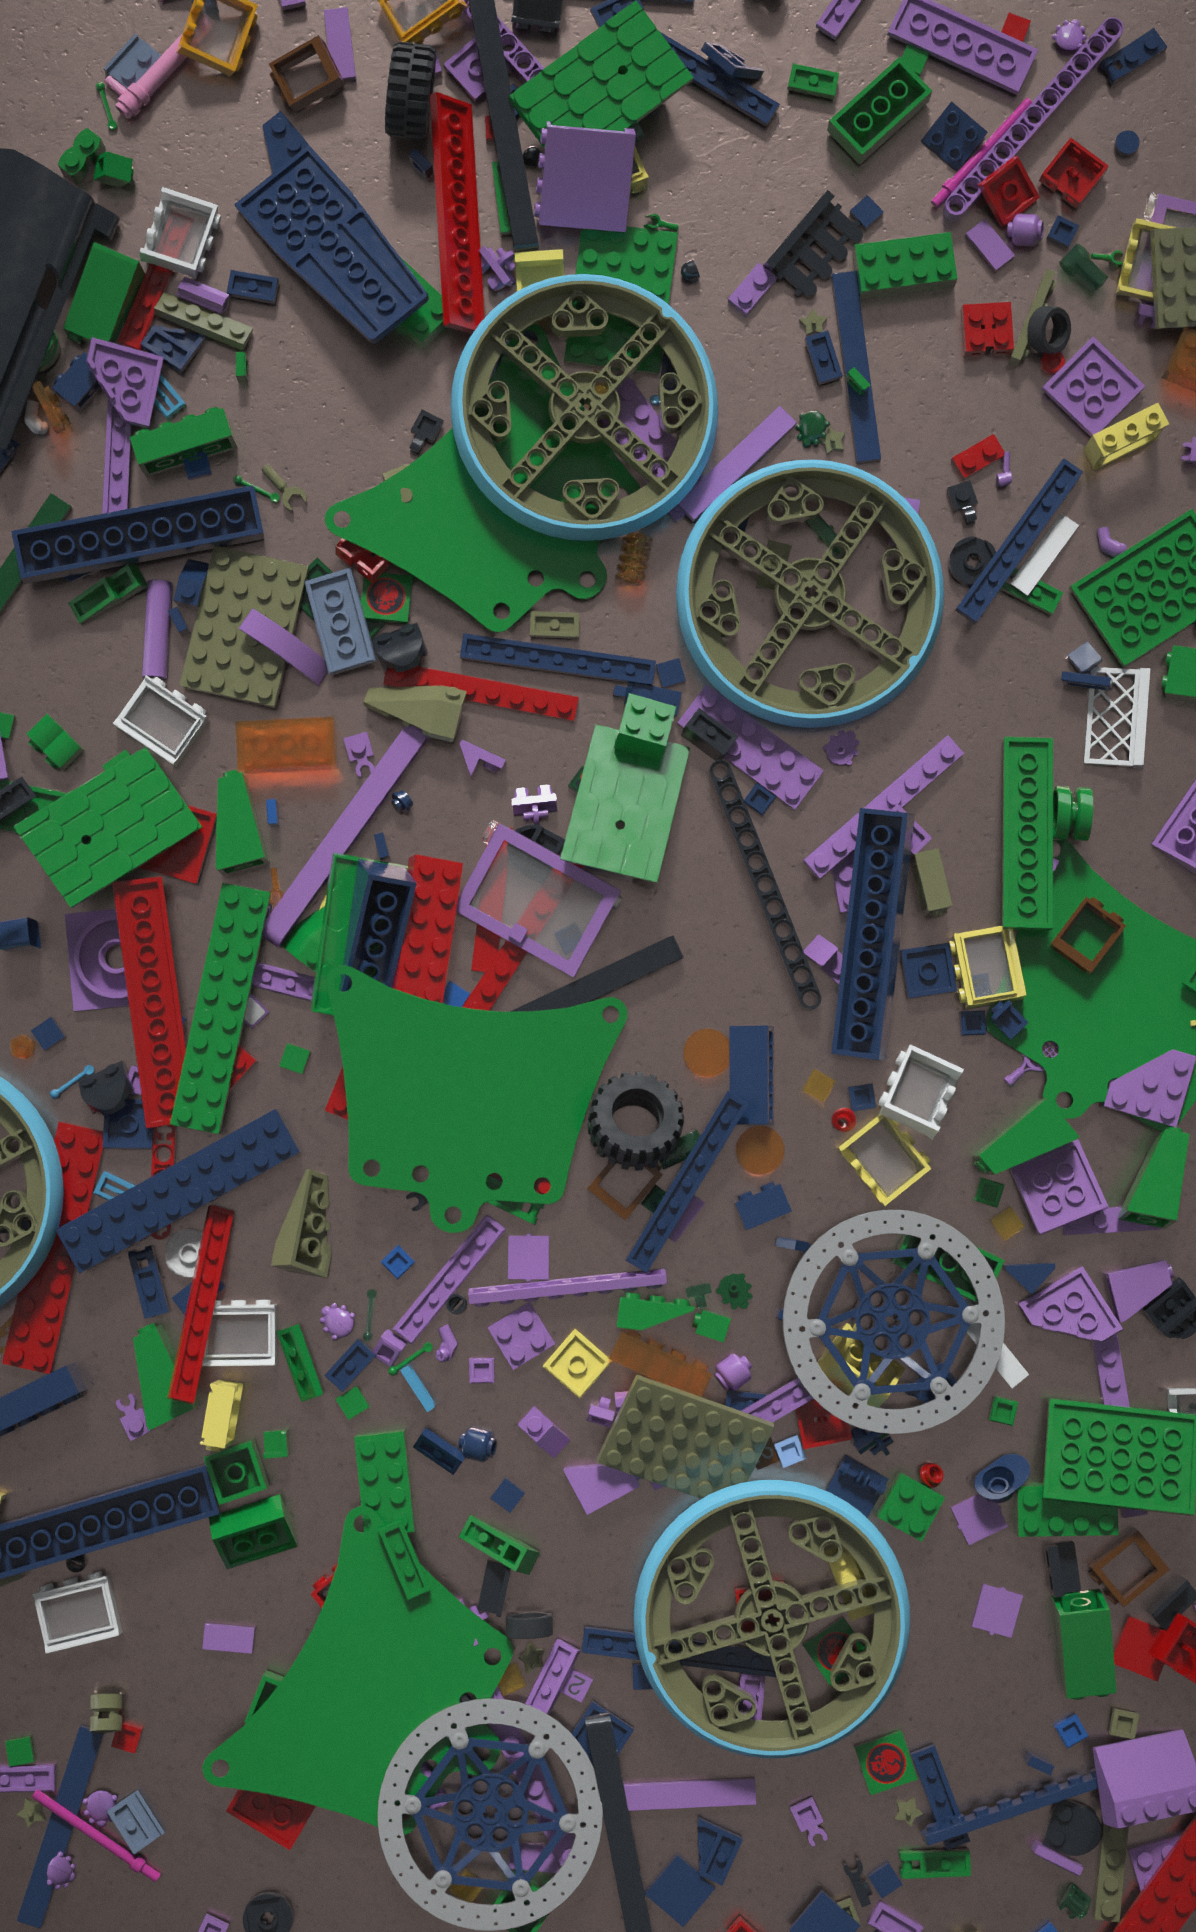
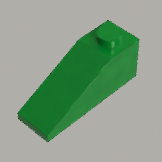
[459,1515,540,1575]

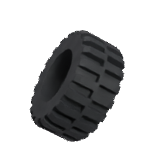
[385,41,436,141]
[587,1071,684,1171]

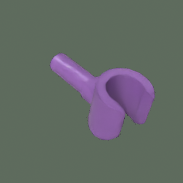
[996,452,1012,487]

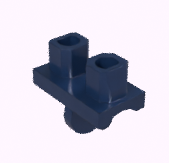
[851,1425,894,1456]

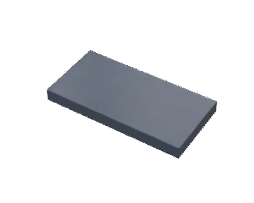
[305,568,377,675]

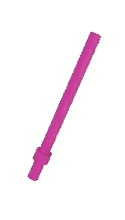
[931,98,1032,208]
[31,1789,160,1882]

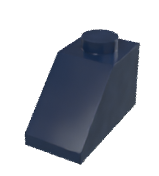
[173,559,210,611]

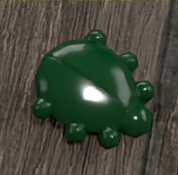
[795,411,830,448]
[716,1273,753,1309]

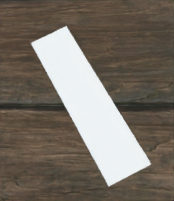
[1010,513,1079,595]
[952,1299,1029,1388]

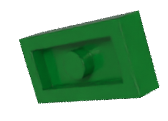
[787,63,840,99]

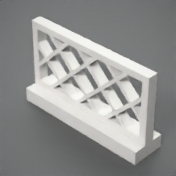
[1084,667,1150,769]

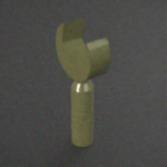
[261,464,307,512]

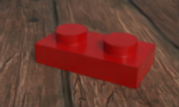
[951,434,1005,480]

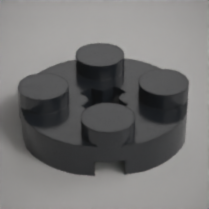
[949,536,996,586]
[243,1892,294,1932]

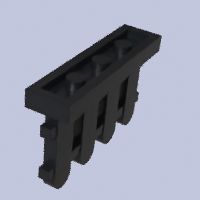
[763,190,863,297]

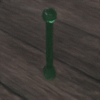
[363,1289,377,1341]

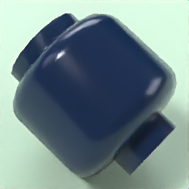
[458,1427,497,1462]

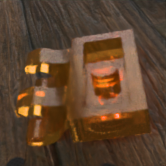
[32,381,71,434]

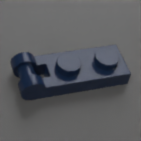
[1098,28,1167,85]
[128,1245,170,1319]

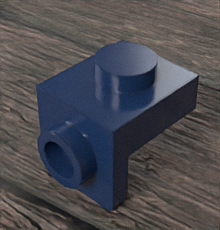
[990,1000,1029,1040]

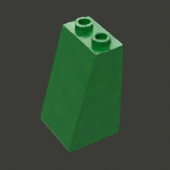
[63,242,145,345]
[1161,645,1196,703]
[215,770,270,875]
[973,1098,1080,1175]
[1117,1127,1190,1229]
[133,1323,200,1431]
[1051,1589,1117,1700]

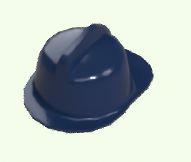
[974,1454,1030,1503]

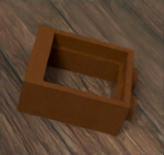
[269,35,345,112]
[1049,897,1126,976]
[587,1163,663,1220]
[1088,1527,1170,1607]

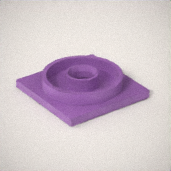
[65,909,129,1012]

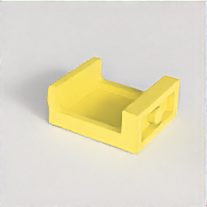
[515,249,564,317]

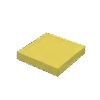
[543,1329,612,1399]

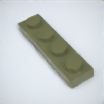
[1008,269,1057,366]
[154,292,253,350]
[1093,1819,1129,1922]

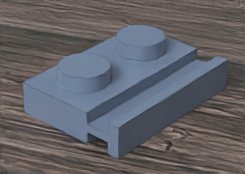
[104,33,161,89]
[107,1790,165,1854]

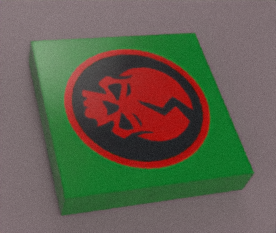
[361,573,413,624]
[802,1616,864,1687]
[854,1730,918,1795]

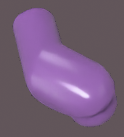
[1097,527,1127,557]
[436,1324,457,1362]

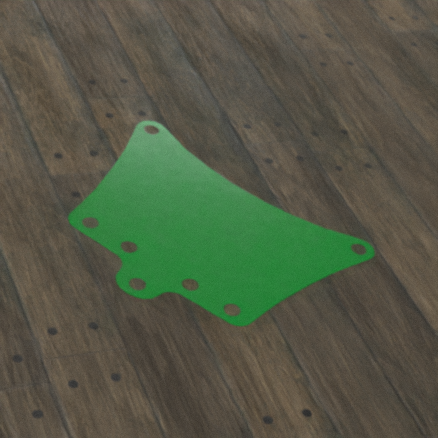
[325,323,640,632]
[986,839,1196,1131]
[326,965,628,1233]
[202,1506,514,1836]

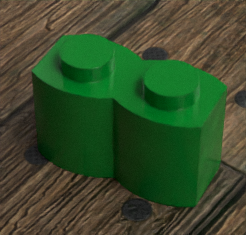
[58,128,106,185]
[26,714,84,771]

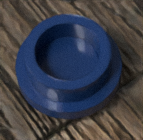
[391,790,413,814]

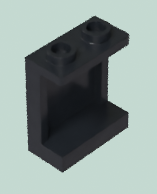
[511,0,563,33]

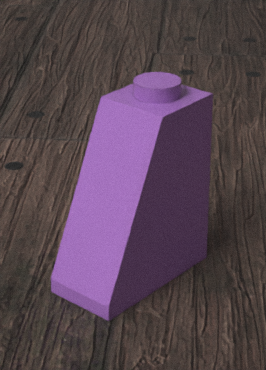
[1104,1260,1174,1322]
[564,1464,641,1515]

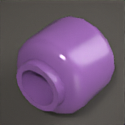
[1007,214,1044,246]
[714,1354,752,1391]

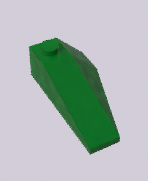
[281,906,325,973]

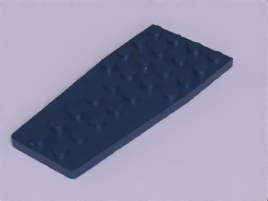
[234,145,429,344]

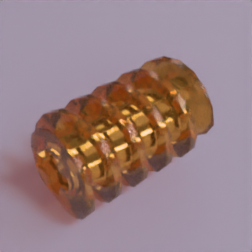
[615,532,653,586]

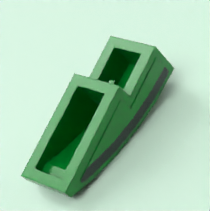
[68,564,147,624]

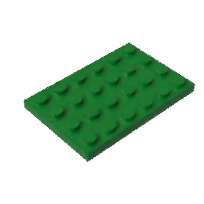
[564,226,678,376]
[1069,509,1196,668]
[1042,1398,1196,1516]

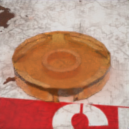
[683,1029,730,1077]
[736,1126,785,1175]

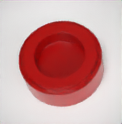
[1040,352,1065,375]

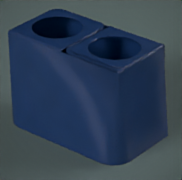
[0,917,41,951]

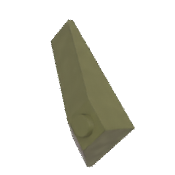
[363,686,467,743]
[271,1169,331,1278]

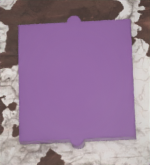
[508,1233,549,1282]
[951,1494,1008,1545]
[971,1584,1023,1638]

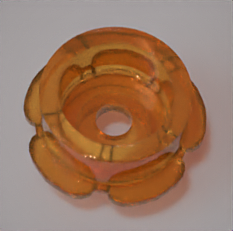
[10,1034,34,1059]

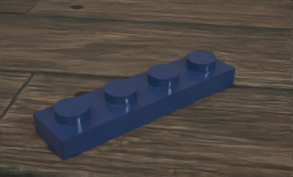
[911,1744,970,1850]

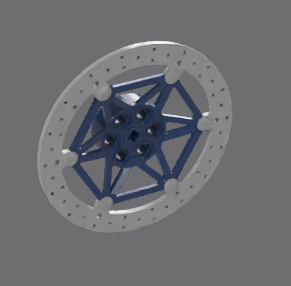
[783,1210,1005,1434]
[378,1698,603,1931]

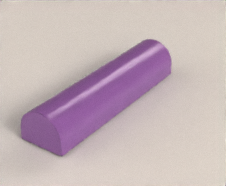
[142,579,173,679]

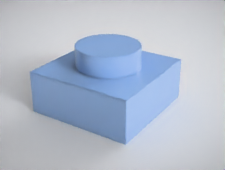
[774,1435,807,1468]

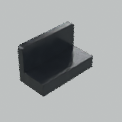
[681,708,738,761]
[1044,1541,1081,1597]
[477,1559,511,1617]
[1146,1576,1196,1630]

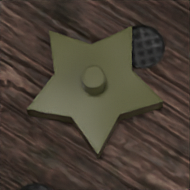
[799,308,827,336]
[818,426,845,454]
[518,1643,545,1674]
[894,1797,923,1827]
[16,1798,45,1828]

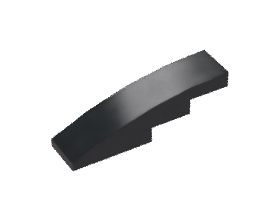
[0,776,36,824]

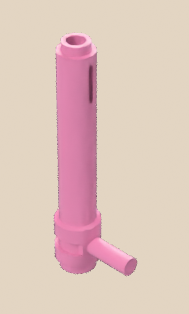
[105,14,215,119]

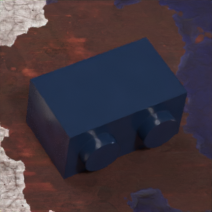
[52,352,101,412]
[734,1181,792,1230]

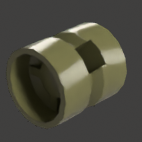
[89,1694,122,1733]

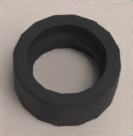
[1027,306,1071,354]
[506,1612,553,1639]

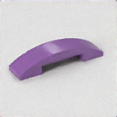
[238,608,328,685]

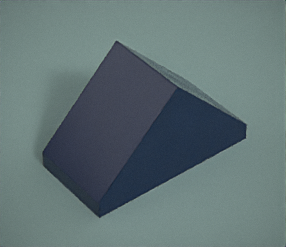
[1002,1263,1055,1294]

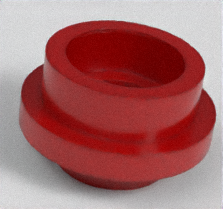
[832,1108,857,1132]
[920,1463,944,1488]

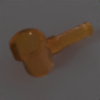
[270,868,284,902]

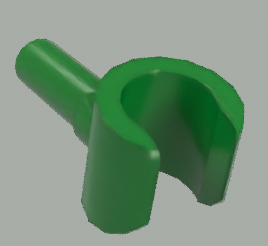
[643,214,679,231]
[1091,250,1123,268]

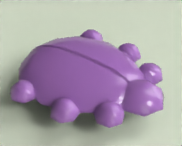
[1052,20,1087,50]
[823,730,860,765]
[320,1303,355,1341]
[82,1791,117,1828]
[47,1851,75,1890]

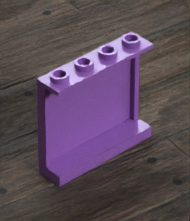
[534,121,636,232]

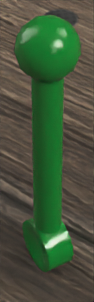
[95,82,118,131]
[233,475,280,503]
[388,1342,433,1376]

